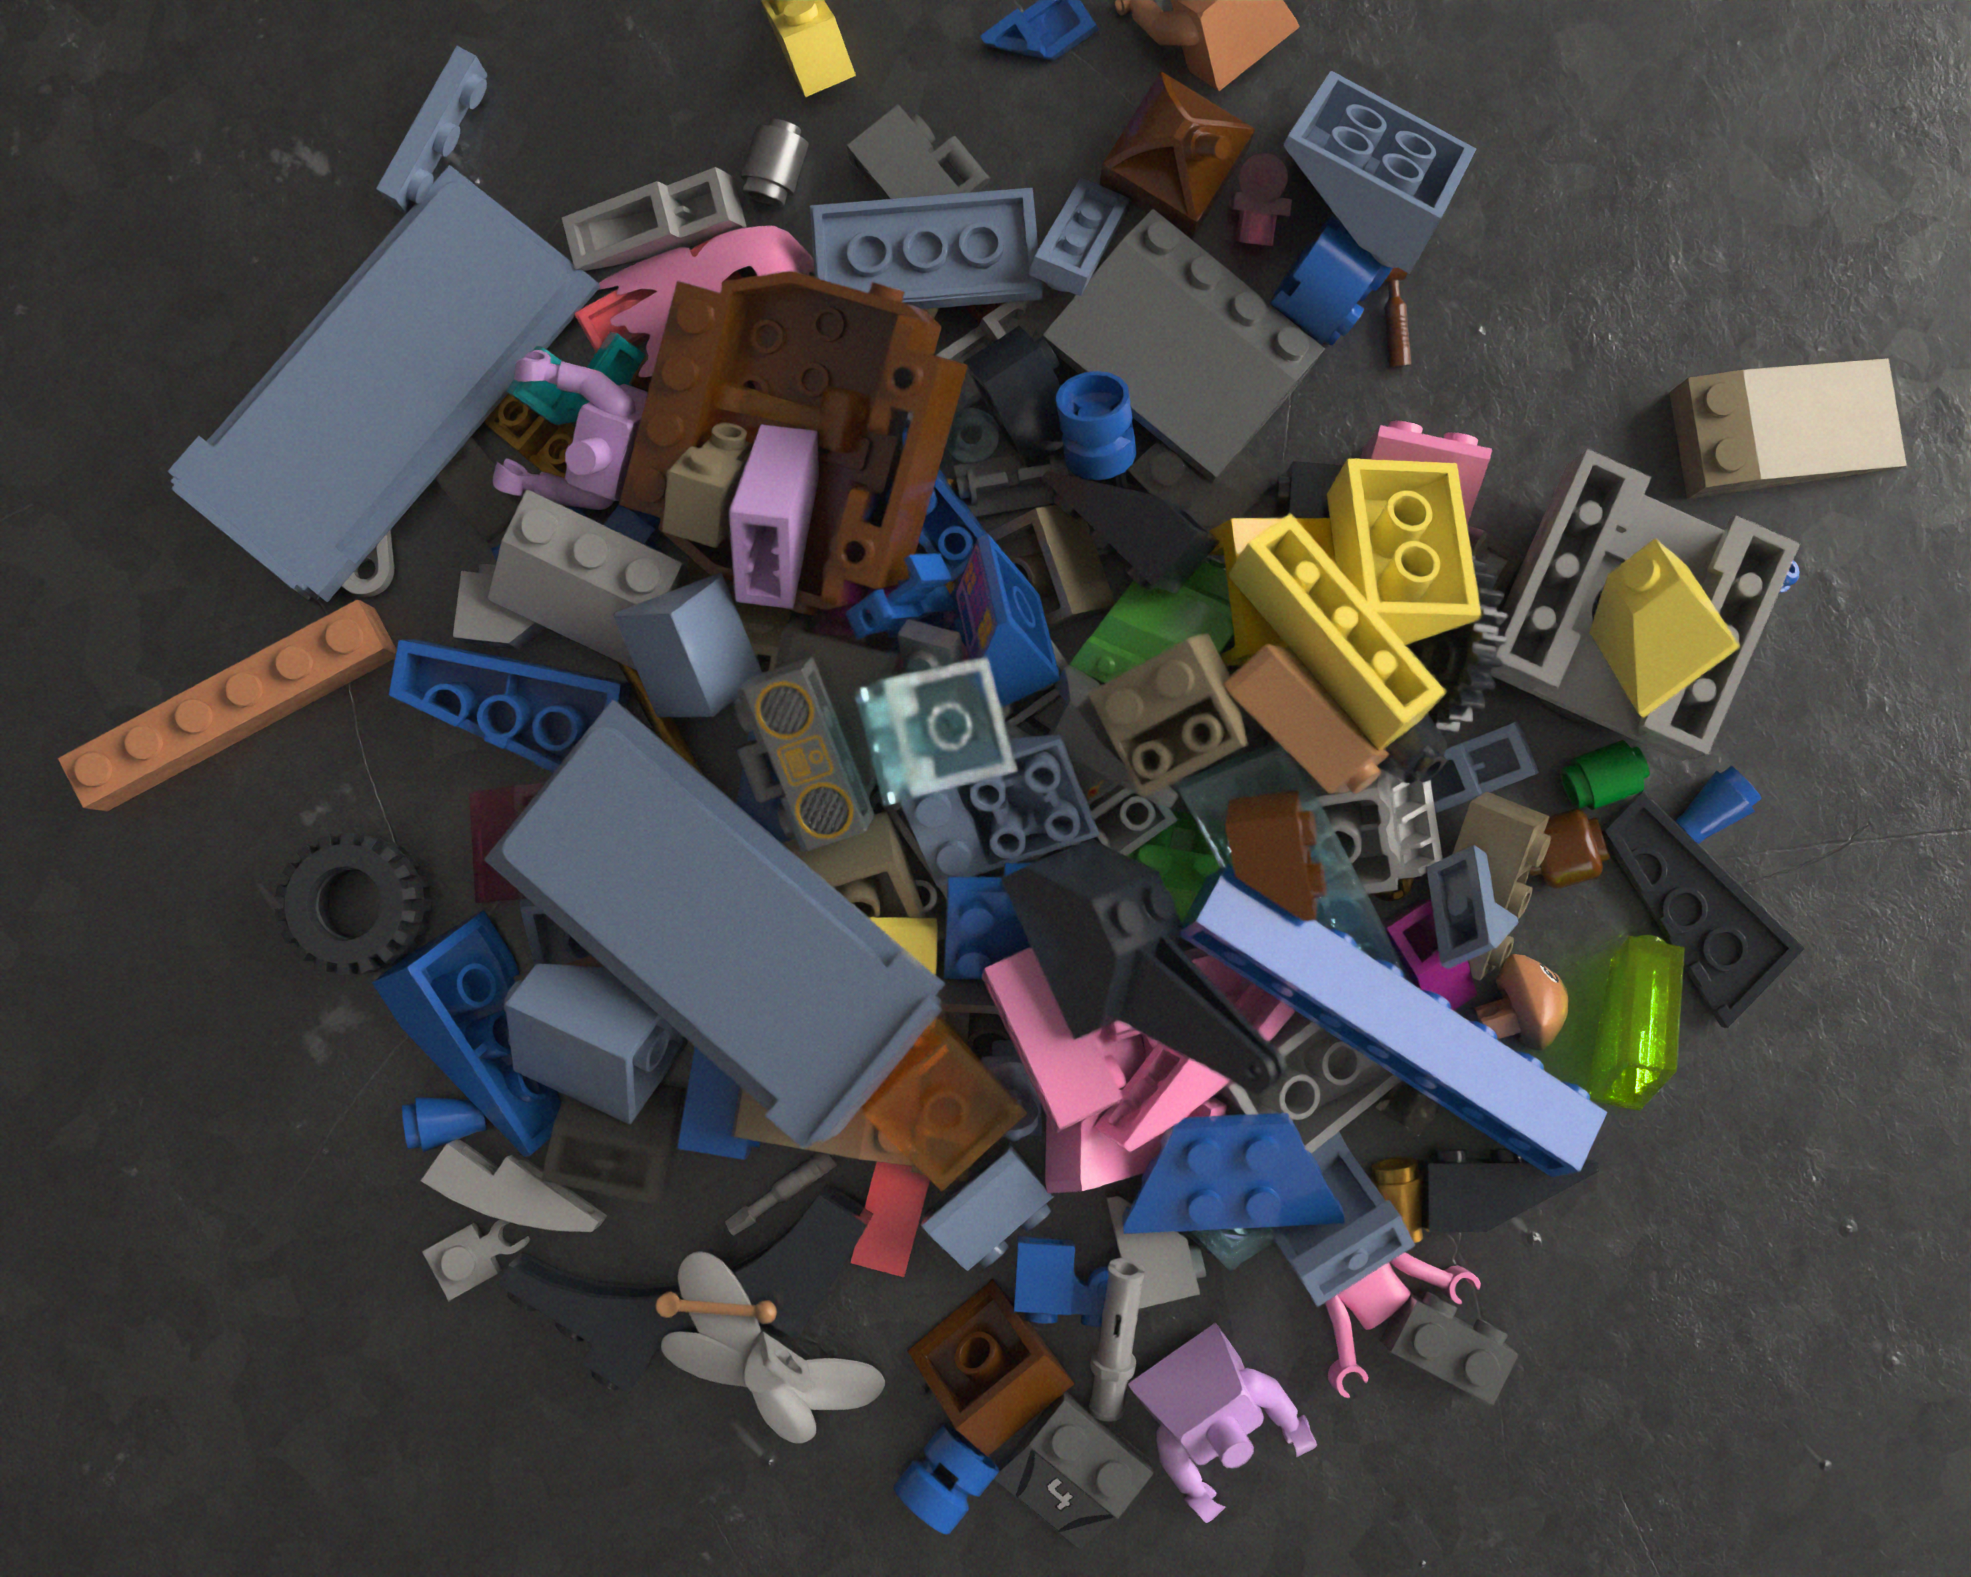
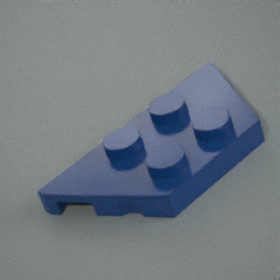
[1122,1113,1344,1234]

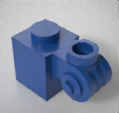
[1014,1236,1109,1327]

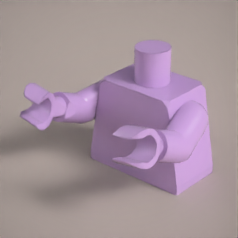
[493,350,648,510]
[1128,1322,1317,1523]

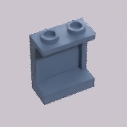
[1265,1132,1415,1307]

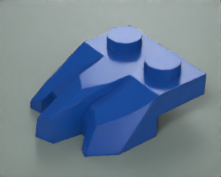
[943,863,1032,979]

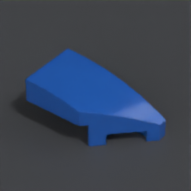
[980,0,1100,61]

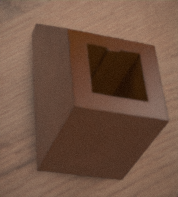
[1225,790,1327,921]

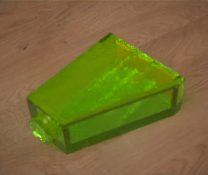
[1586,935,1685,1111]

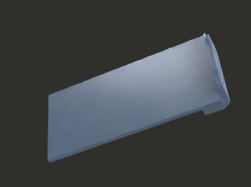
[168,165,600,602]
[484,700,945,1149]

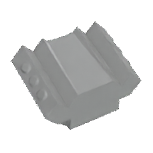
[1238,756,1443,901]

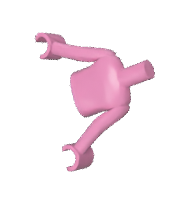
[1325,1252,1481,1398]

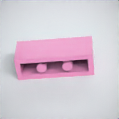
[982,947,1126,1133]

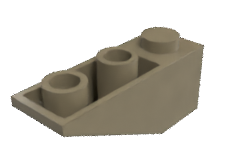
[1453,792,1551,981]

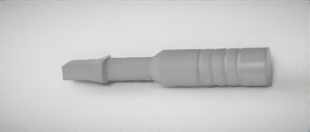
[725,1152,838,1236]

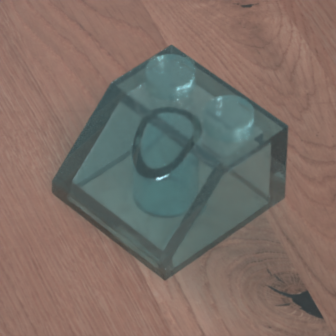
[855,657,1017,806]

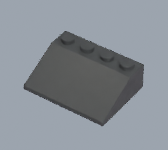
[1042,209,1325,483]

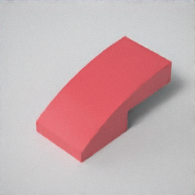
[850,1162,931,1277]

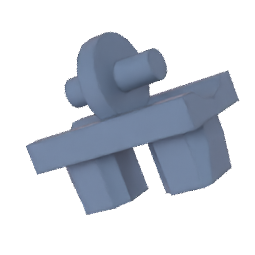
[982,1040,1042,1141]

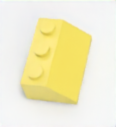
[1327,459,1481,645]

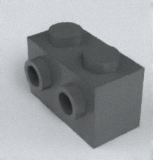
[1380,1292,1519,1405]

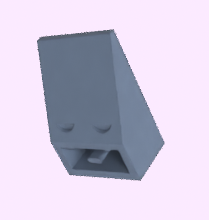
[896,735,1099,887]

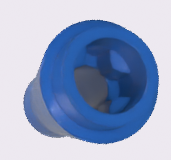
[1675,766,1762,844]
[402,1097,487,1153]

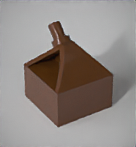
[1100,72,1255,240]

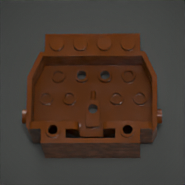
[619,270,968,616]

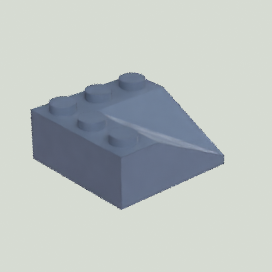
[1283,71,1476,274]

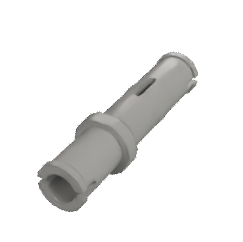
[1089,1258,1145,1422]

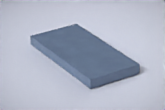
[810,188,1042,309]

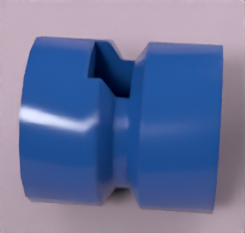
[1056,371,1137,480]
[893,1423,999,1535]

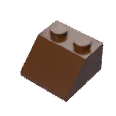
[907,1280,1074,1456]

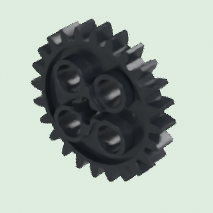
[1405,555,1507,737]

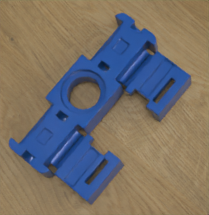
[845,554,970,640]

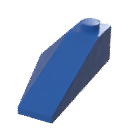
[371,910,567,1157]

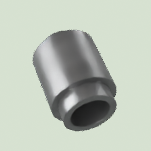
[741,119,808,207]

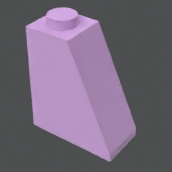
[730,425,819,608]

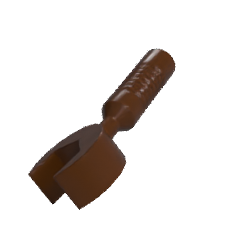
[1384,267,1411,368]

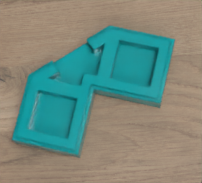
[506,331,646,425]

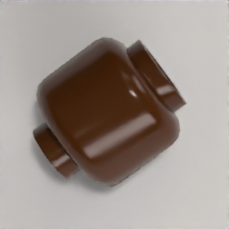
[1530,809,1610,889]

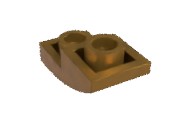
[483,394,575,478]

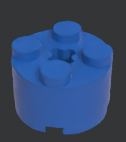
[1268,213,1393,346]

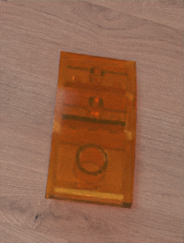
[861,1014,1027,1191]

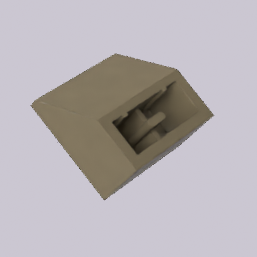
[1088,634,1246,798]

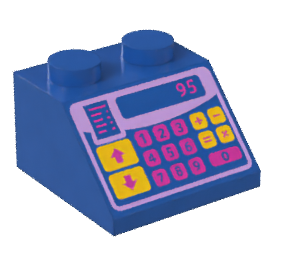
[954,533,1060,708]

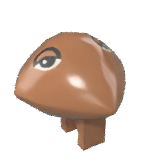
[1474,954,1568,1050]

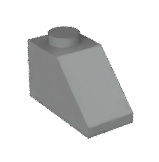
[1105,1190,1206,1309]

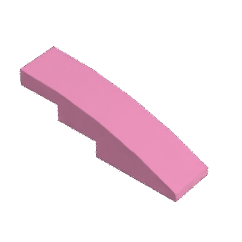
[1094,982,1295,1152]

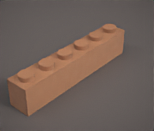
[58,599,397,811]

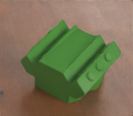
[1069,557,1234,683]

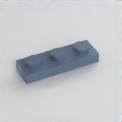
[376,46,487,214]
[1028,178,1131,296]

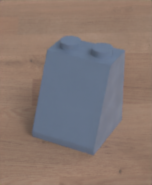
[504,964,688,1125]

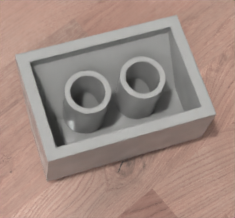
[487,489,690,671]

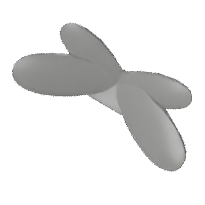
[661,1252,885,1443]

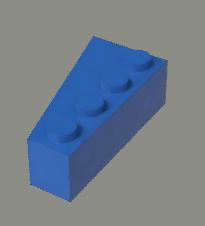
[389,639,631,773]

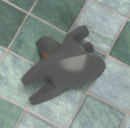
[1004,665,1193,808]

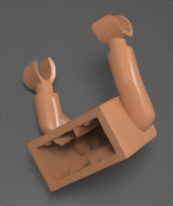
[1115,0,1299,91]

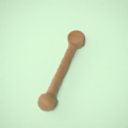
[656,1292,777,1324]

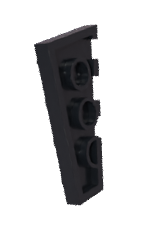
[1602,791,1805,1028]

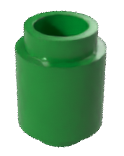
[1560,740,1650,810]

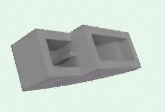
[562,167,747,271]
[421,1139,607,1232]

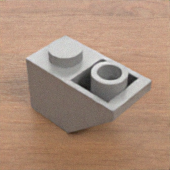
[453,564,546,650]

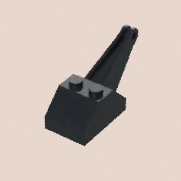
[1000,839,1286,1094]

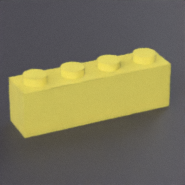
[1228,514,1445,751]

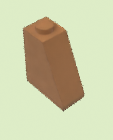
[1223,645,1389,794]

